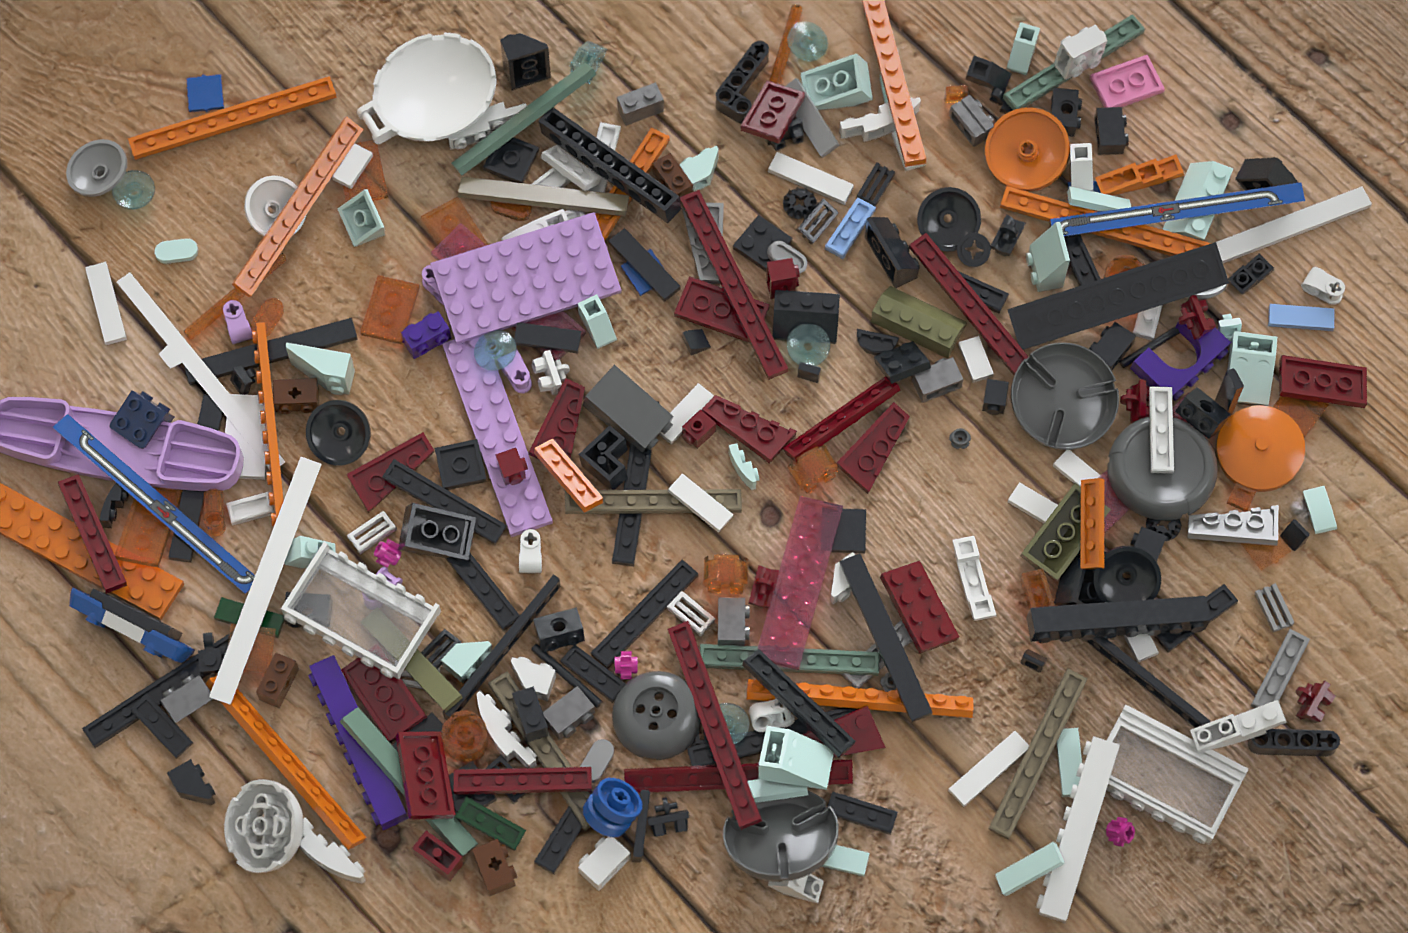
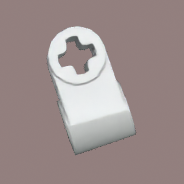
[1301,267,1345,305]
[519,529,542,573]
[749,698,794,732]

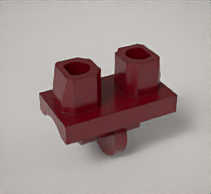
[1178,295,1216,340]
[1120,379,1150,423]
[749,565,780,609]
[1296,680,1336,723]

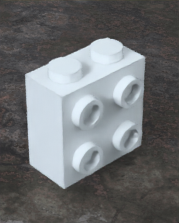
[1054,25,1107,80]

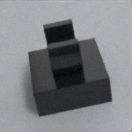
[230,365,256,395]

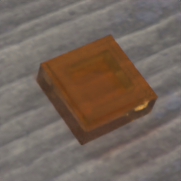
[945,85,968,104]
[1227,482,1256,512]

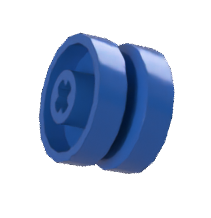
[583,778,642,837]

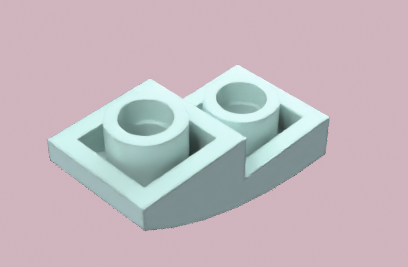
[728,443,759,490]
[1303,486,1337,534]

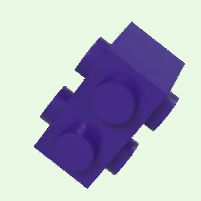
[401,311,451,359]

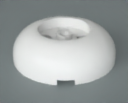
[224,780,304,873]

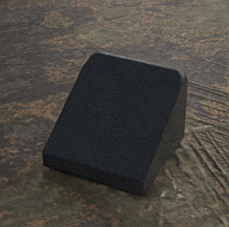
[682,329,711,356]
[1280,519,1310,551]
[1021,649,1047,673]

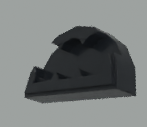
[857,329,899,355]

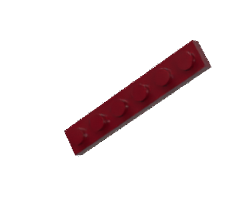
[783,376,901,463]
[58,474,127,594]
[454,767,592,794]

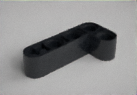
[716,41,769,124]
[1248,707,1340,757]

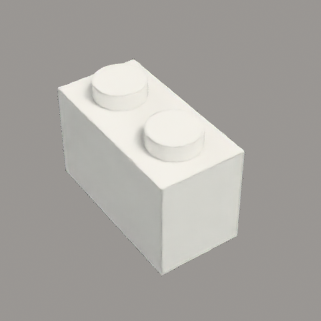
[578,837,631,891]

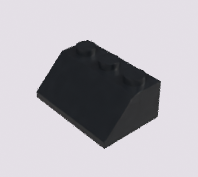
[500,33,551,91]
[865,217,920,288]
[772,290,840,344]
[1054,550,1107,606]

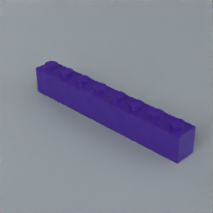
[308,655,408,830]

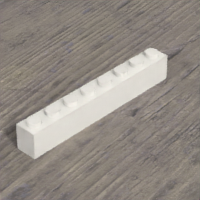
[1036,736,1120,923]

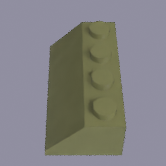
[871,286,967,358]
[1020,483,1111,580]

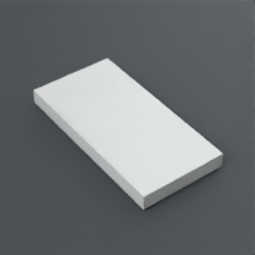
[225,394,267,480]

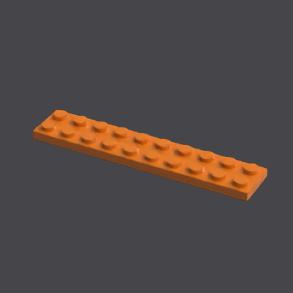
[0,483,185,621]

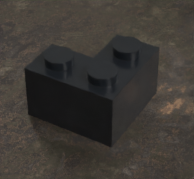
[1235,157,1299,204]
[579,425,628,490]

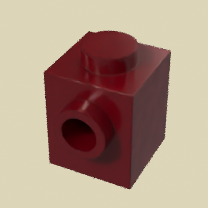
[682,409,716,449]
[495,447,528,486]

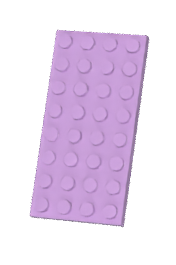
[430,212,621,344]

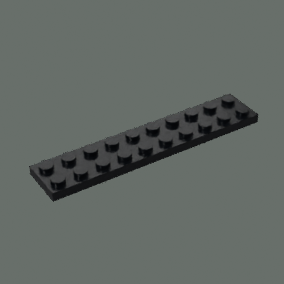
[1007,242,1229,350]

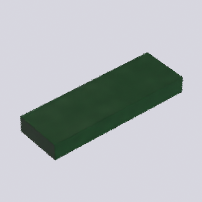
[214,597,284,638]
[455,797,526,851]

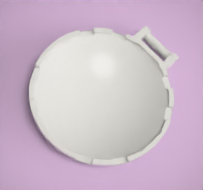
[356,33,496,144]

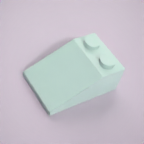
[801,53,873,110]
[1026,222,1070,292]
[286,343,355,395]

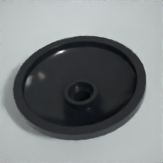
[917,187,981,251]
[306,400,371,466]
[1094,546,1161,603]

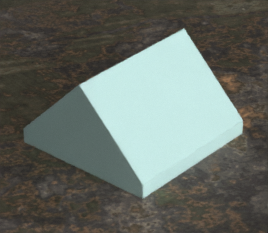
[338,189,385,247]

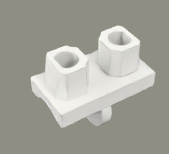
[531,350,570,395]

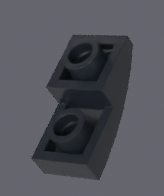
[1228,253,1274,295]
[99,483,129,529]

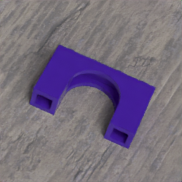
[1130,322,1231,402]

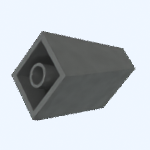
[582,364,674,452]

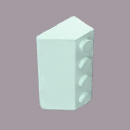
[1163,161,1233,241]

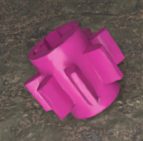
[374,539,402,568]
[615,651,638,679]
[1106,817,1135,847]

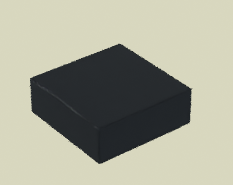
[797,362,821,383]

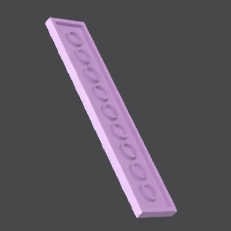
[442,336,553,537]

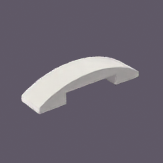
[952,536,996,621]

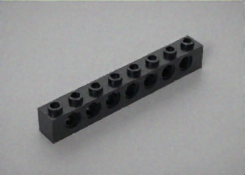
[538,107,682,224]

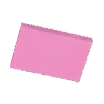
[1090,55,1165,108]

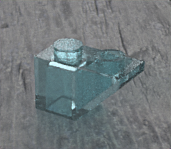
[570,41,607,84]

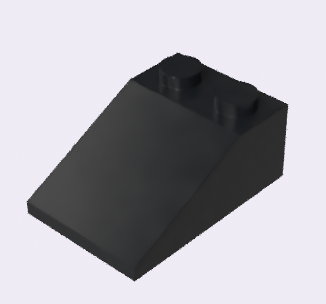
[398,503,476,561]

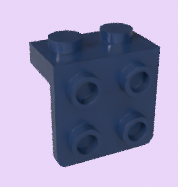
[109,390,175,449]

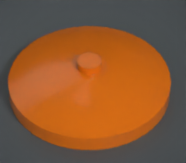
[985,107,1070,192]
[1216,406,1305,492]

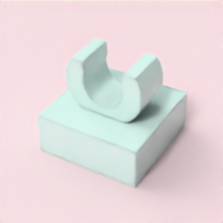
[1218,314,1242,340]

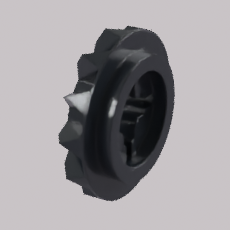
[783,186,817,219]
[956,233,991,267]
[1146,518,1182,541]

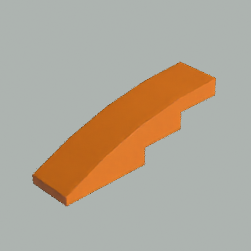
[1095,154,1184,195]

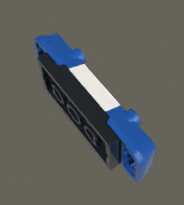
[69,588,195,663]

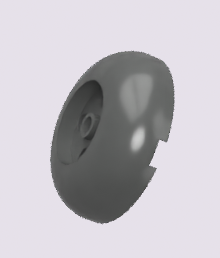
[612,671,701,760]

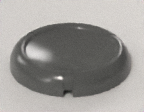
[1011,343,1119,450]
[1107,417,1218,521]
[723,790,839,882]

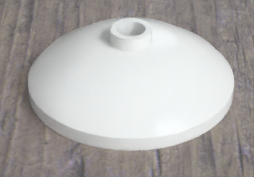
[244,176,306,236]

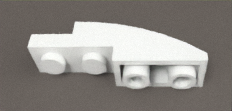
[839,97,921,142]
[449,102,527,150]
[501,209,585,241]
[477,691,537,768]
[1190,700,1287,752]
[299,818,366,884]

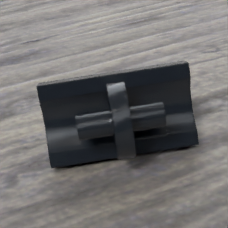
[766,117,804,151]
[990,214,1026,257]
[647,797,690,837]

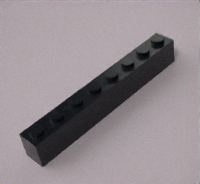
[1026,596,1211,643]

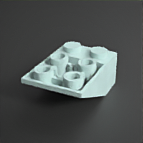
[1227,331,1277,406]
[759,726,834,790]

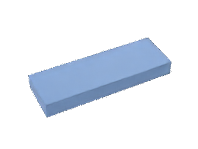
[825,197,876,259]
[1268,304,1334,331]

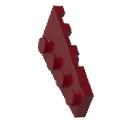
[528,378,585,459]
[702,395,797,464]
[835,402,910,494]
[346,432,434,513]
[802,706,886,757]

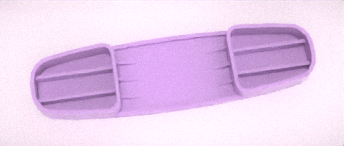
[0,397,244,491]

